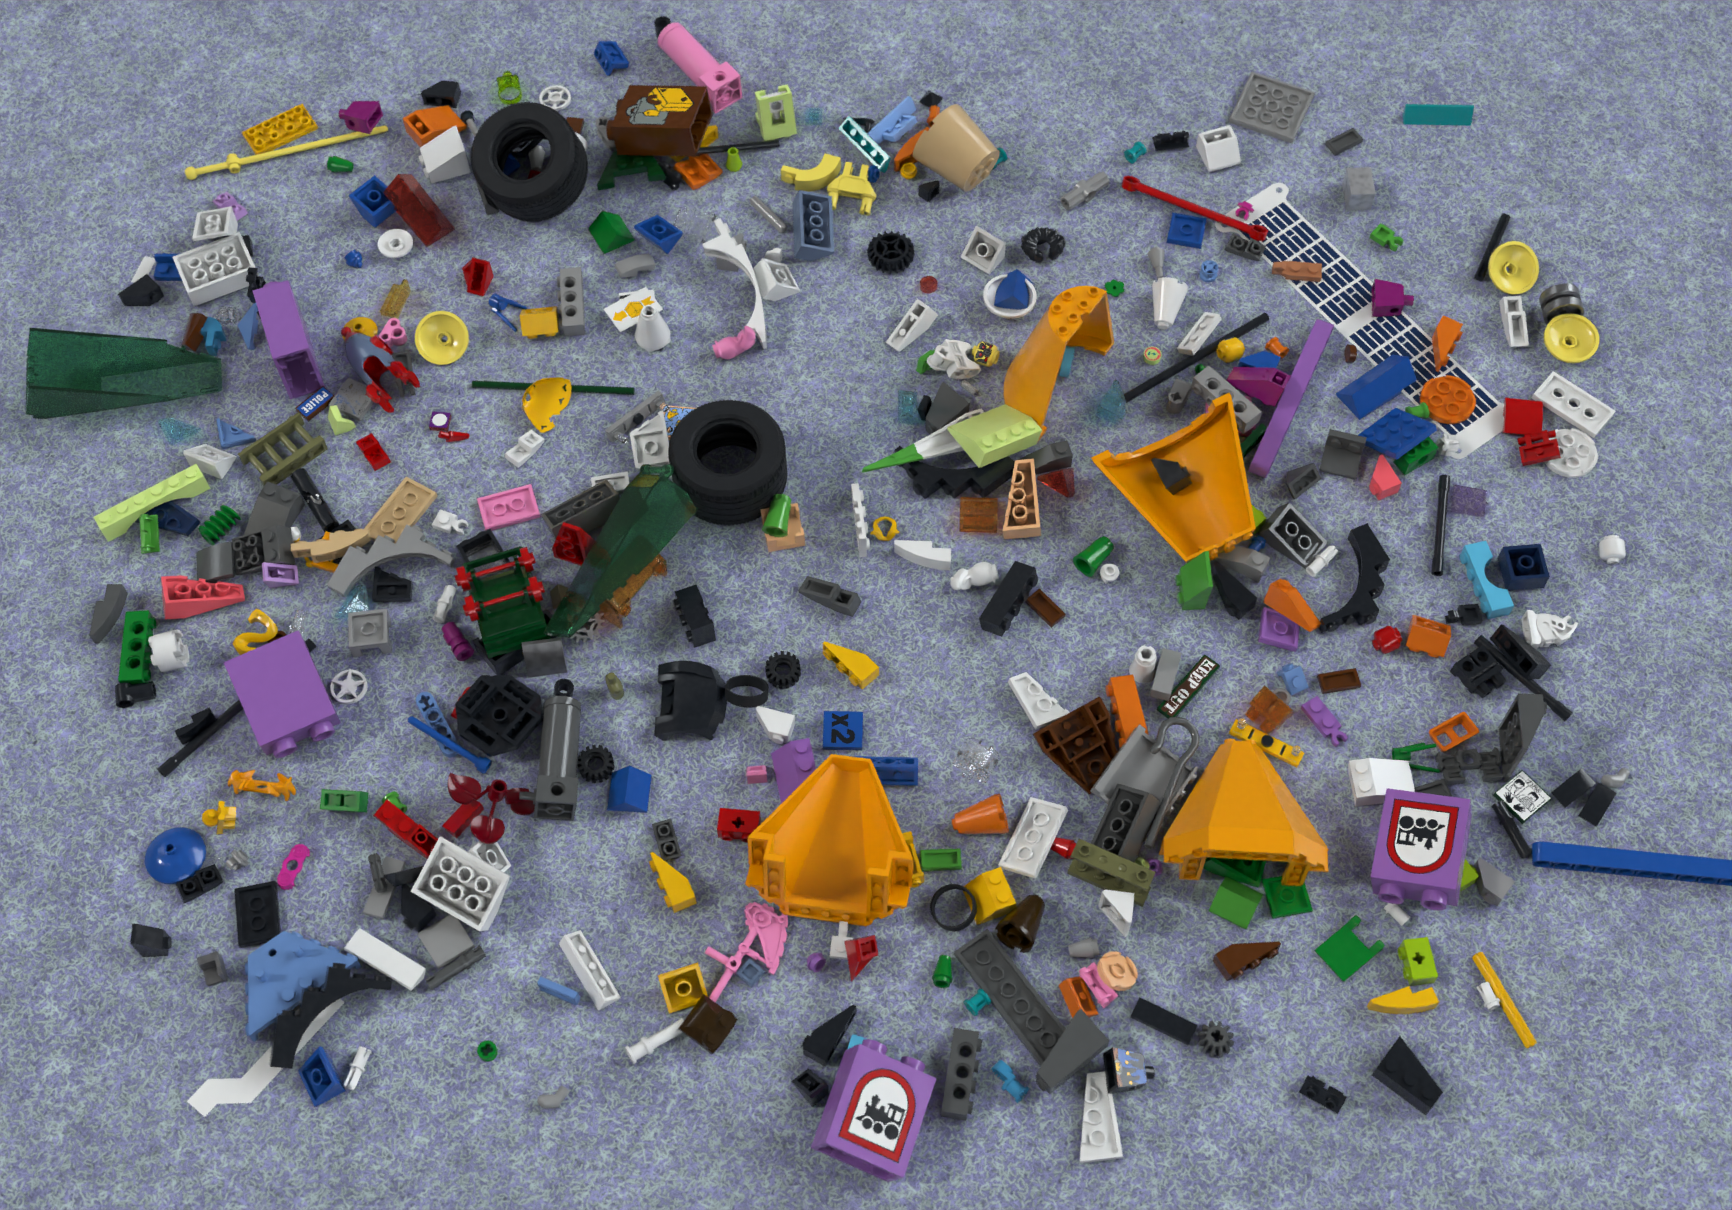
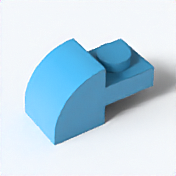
[200,317,227,356]

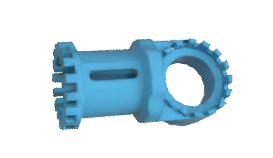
[991,1060,1030,1103]

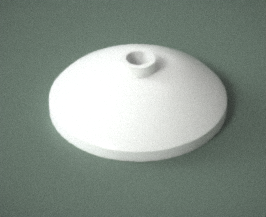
[983,274,1037,319]

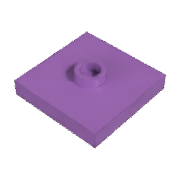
[1258,607,1300,652]

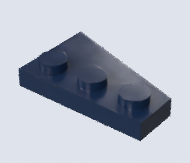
[135,501,201,536]

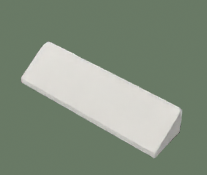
[344,929,426,990]
[559,930,621,1011]

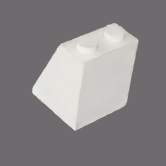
[418,126,471,184]

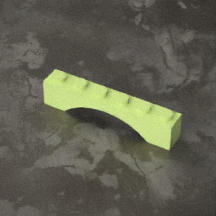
[93,464,210,542]

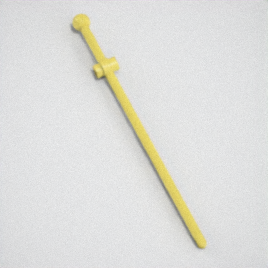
[185,125,388,180]

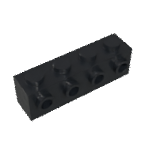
[979,561,1038,637]

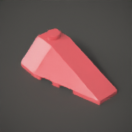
[161,575,245,620]

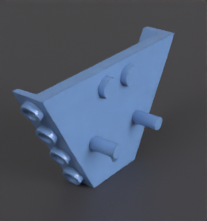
[245,931,362,1042]

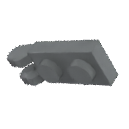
[392,350,416,397]

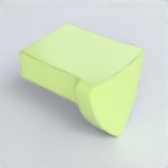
[328,405,356,436]

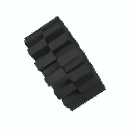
[765,651,801,689]
[577,745,615,783]

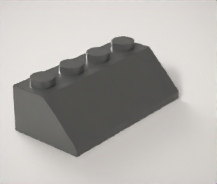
[541,479,627,540]
[1091,784,1161,862]

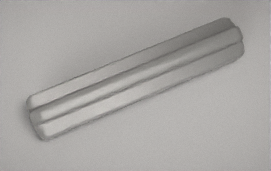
[750,196,787,233]

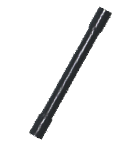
[1431,475,1450,576]
[1474,635,1573,721]

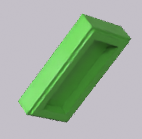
[920,849,962,871]

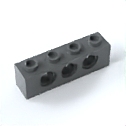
[941,1028,982,1121]

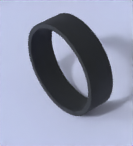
[725,675,769,708]
[930,884,977,931]

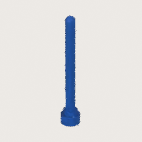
[408,716,492,774]

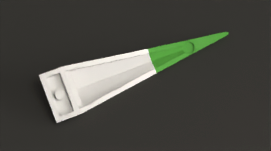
[862,408,984,472]

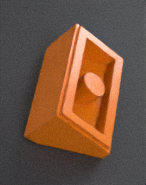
[1059,976,1098,1018]

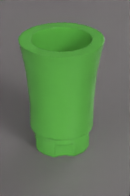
[762,494,792,537]

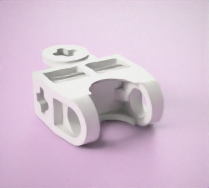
[927,339,981,379]

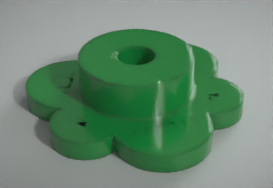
[1105,279,1124,297]

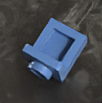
[1277,663,1309,695]

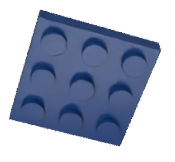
[1358,408,1437,460]

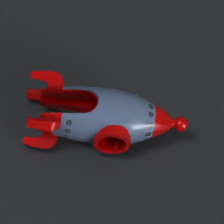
[341,327,420,413]

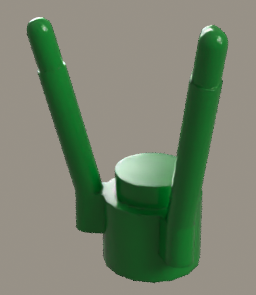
[1392,742,1440,773]

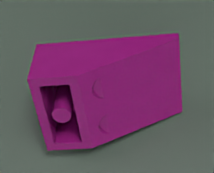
[1226,367,1291,407]

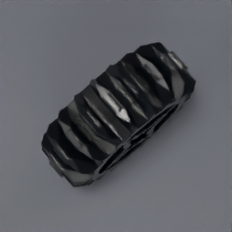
[867,230,915,274]

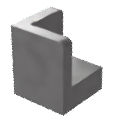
[197,951,228,986]

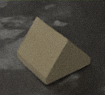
[550,584,572,609]

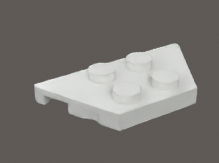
[630,411,672,479]

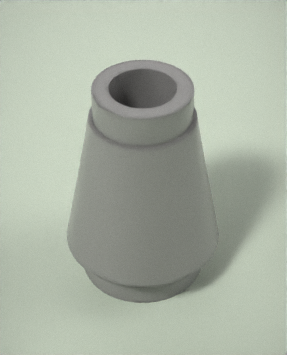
[1068,937,1100,958]

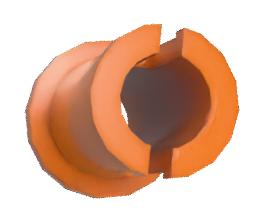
[927,105,940,127]

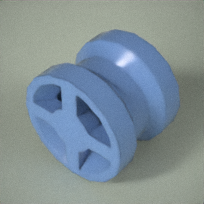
[1199,260,1219,282]

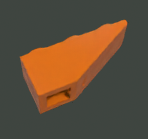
[1432,315,1463,372]

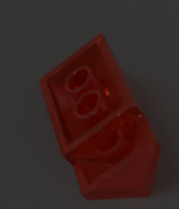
[384,174,455,247]

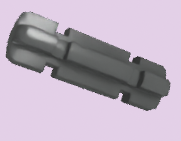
[368,853,387,893]

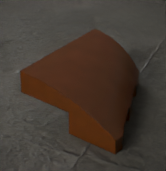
[181,313,208,352]

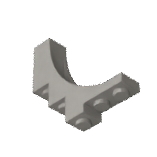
[327,525,455,597]

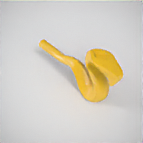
[232,609,278,655]

